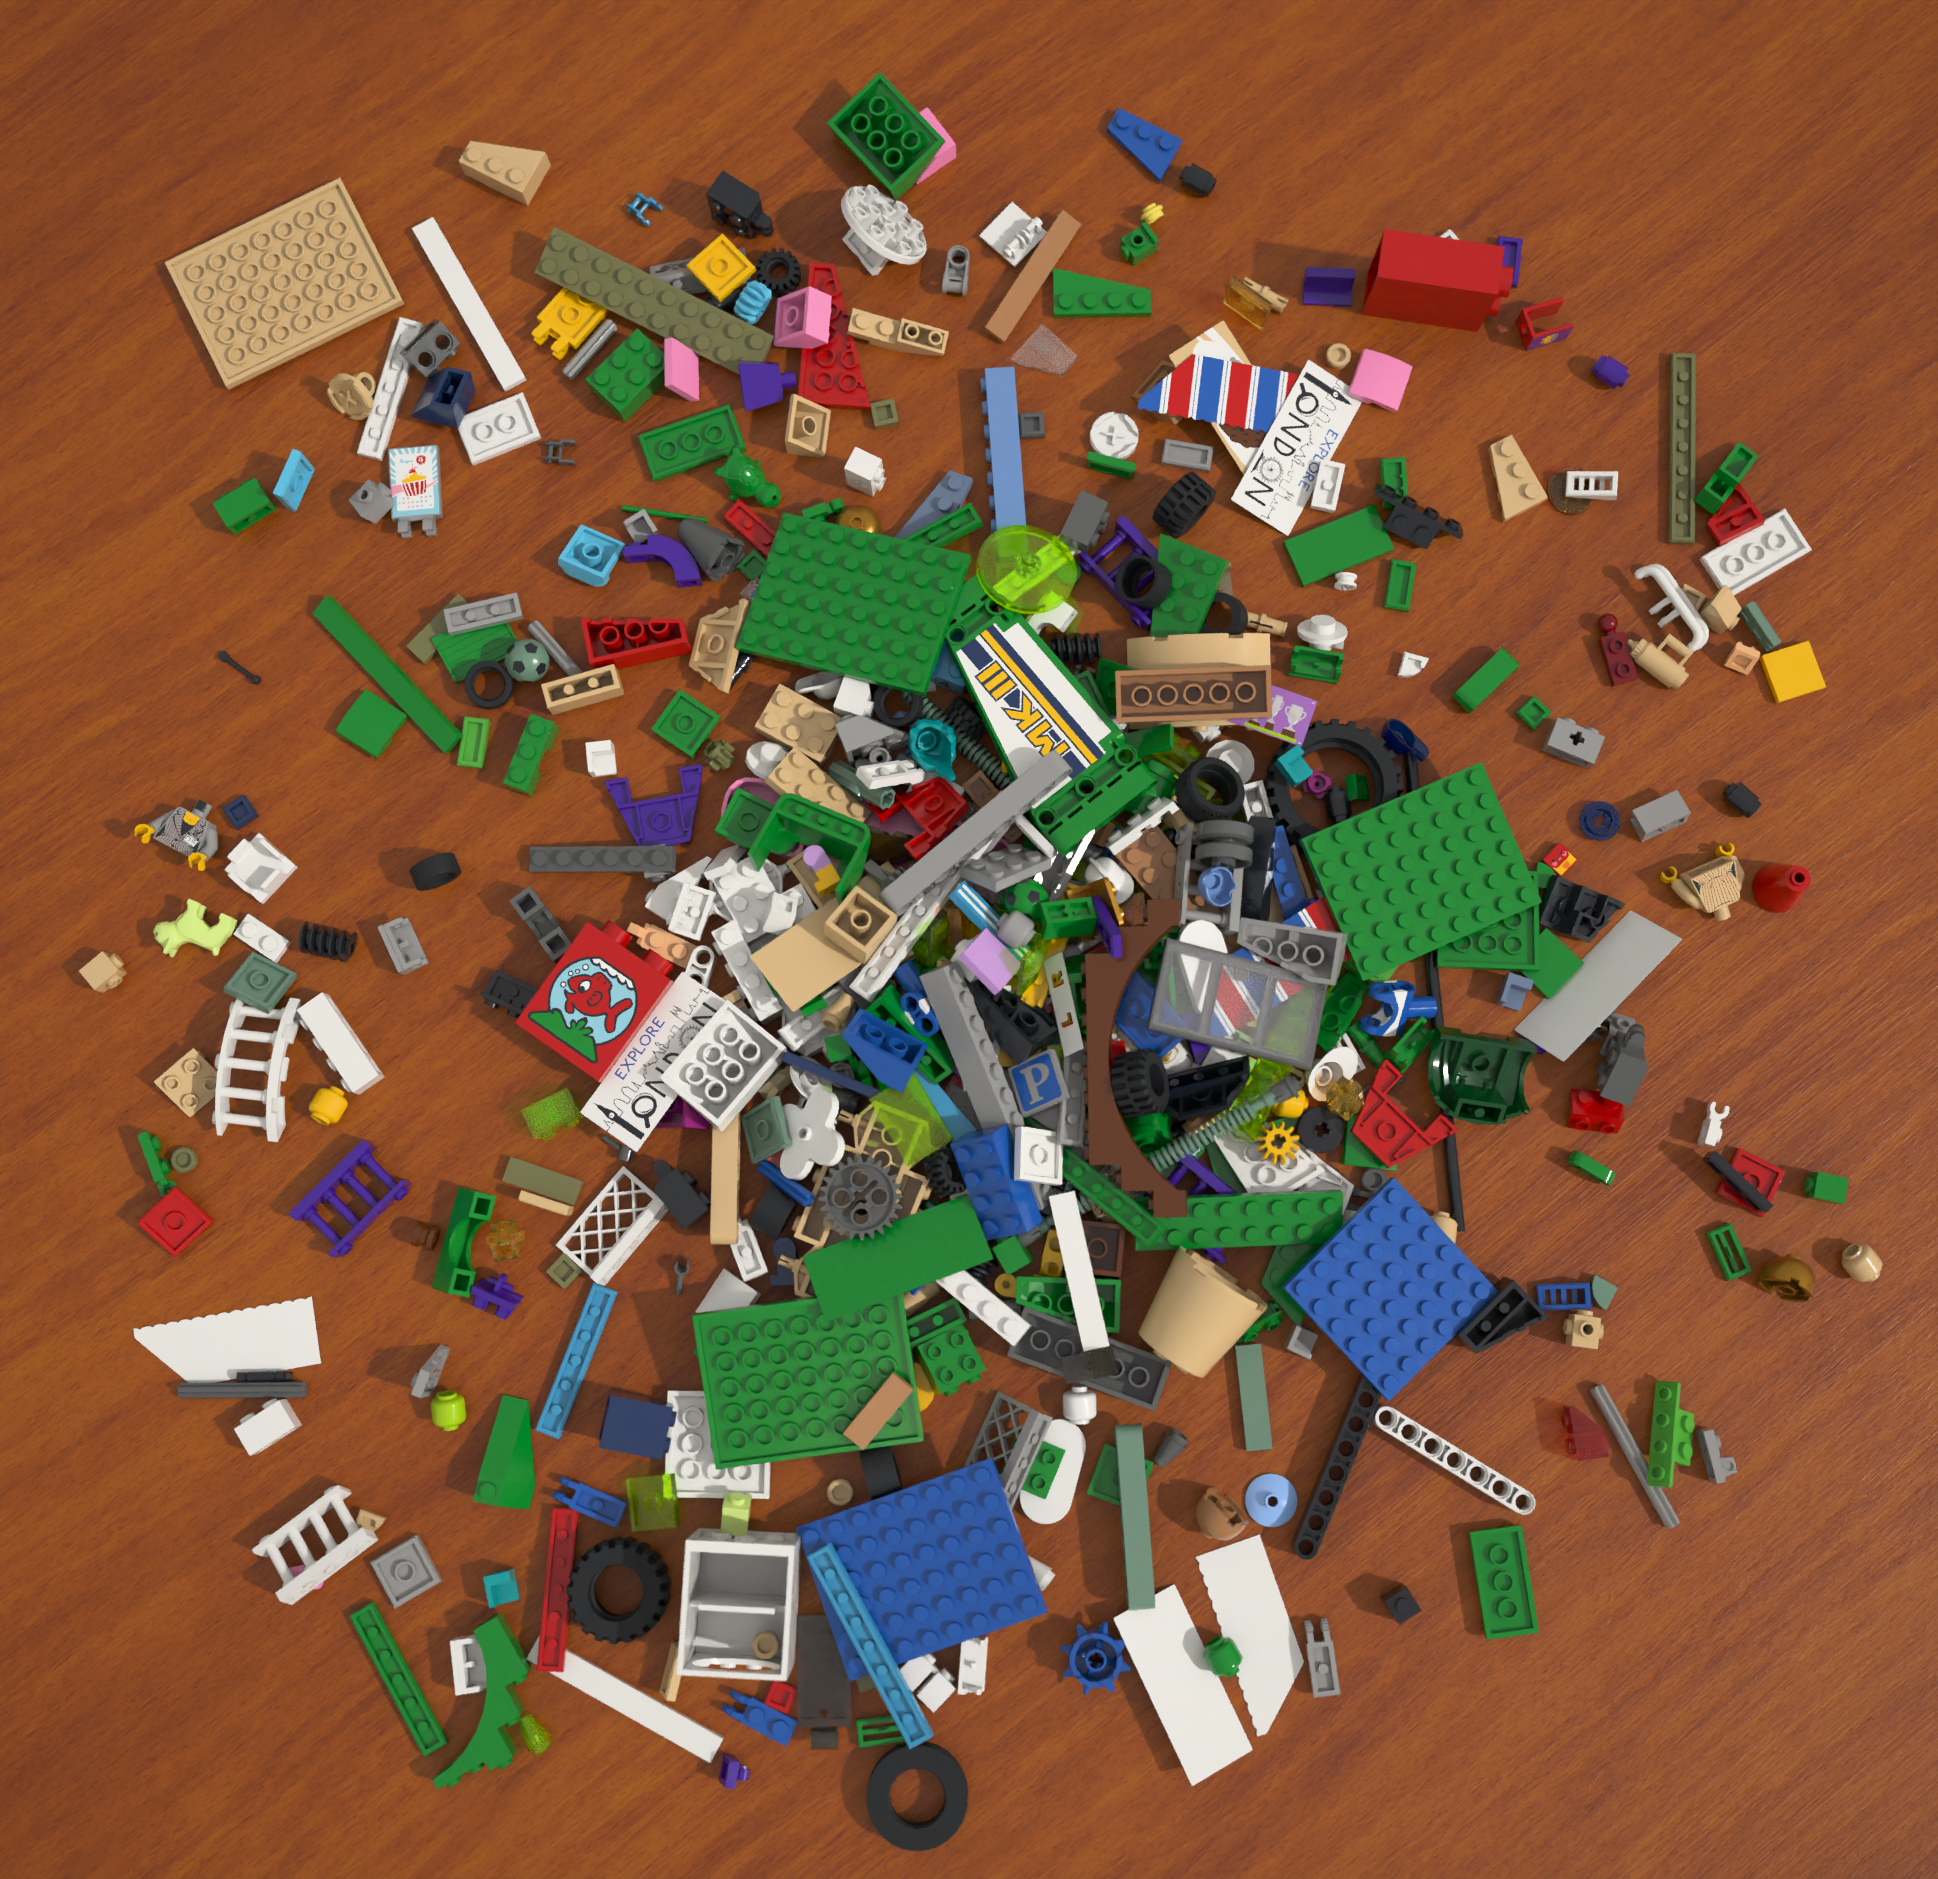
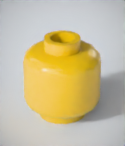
[309,1086,348,1126]
[1269,1088,1309,1119]

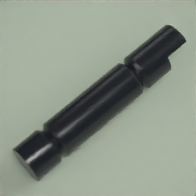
[236,1370,293,1383]

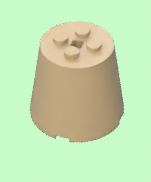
[1138,1246,1268,1378]

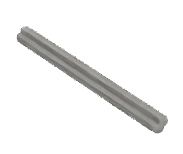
[1590,1384,1680,1529]

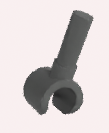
[602,1134,634,1162]
[674,1256,691,1295]

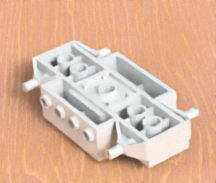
[709,857,857,1057]

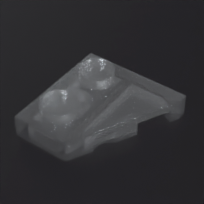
[1010,324,1079,376]

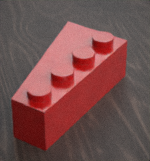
[581,618,692,670]

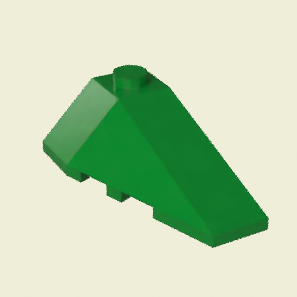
[1016,1276,1121,1332]
[473,1395,536,1510]

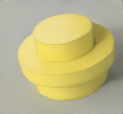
[1140,203,1164,225]

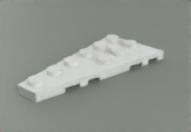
[1214,1098,1326,1193]

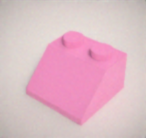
[916,107,956,184]
[774,286,832,349]

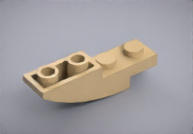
[846,308,949,356]

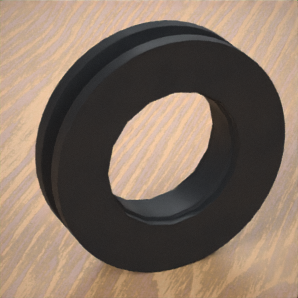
[866,1741,968,1851]

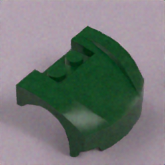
[1427,1025,1538,1125]

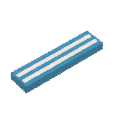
[948,880,1036,971]

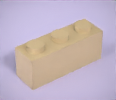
[541,664,625,715]

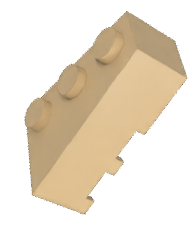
[459,141,551,206]

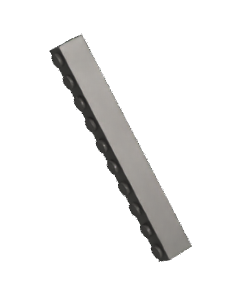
[919,961,1053,1210]

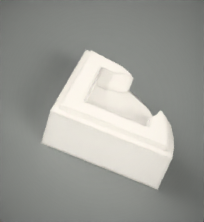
[1397,652,1429,678]

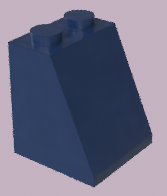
[598,1388,677,1460]

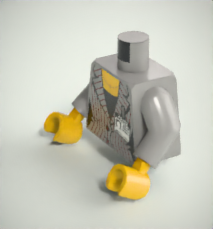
[134,800,218,871]

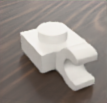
[1697,1102,1729,1147]

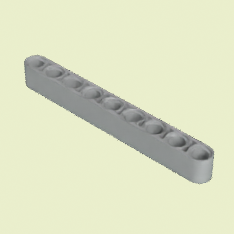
[879,750,1073,917]

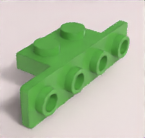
[1647,1381,1695,1488]

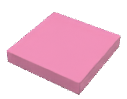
[664,337,699,402]

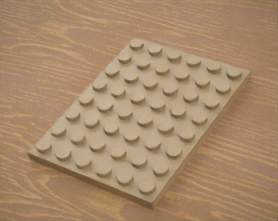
[165,178,405,389]

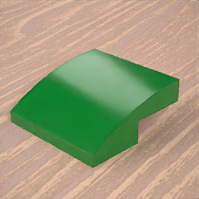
[335,689,407,759]
[1342,1114,1397,1171]

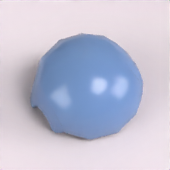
[1197,865,1236,907]

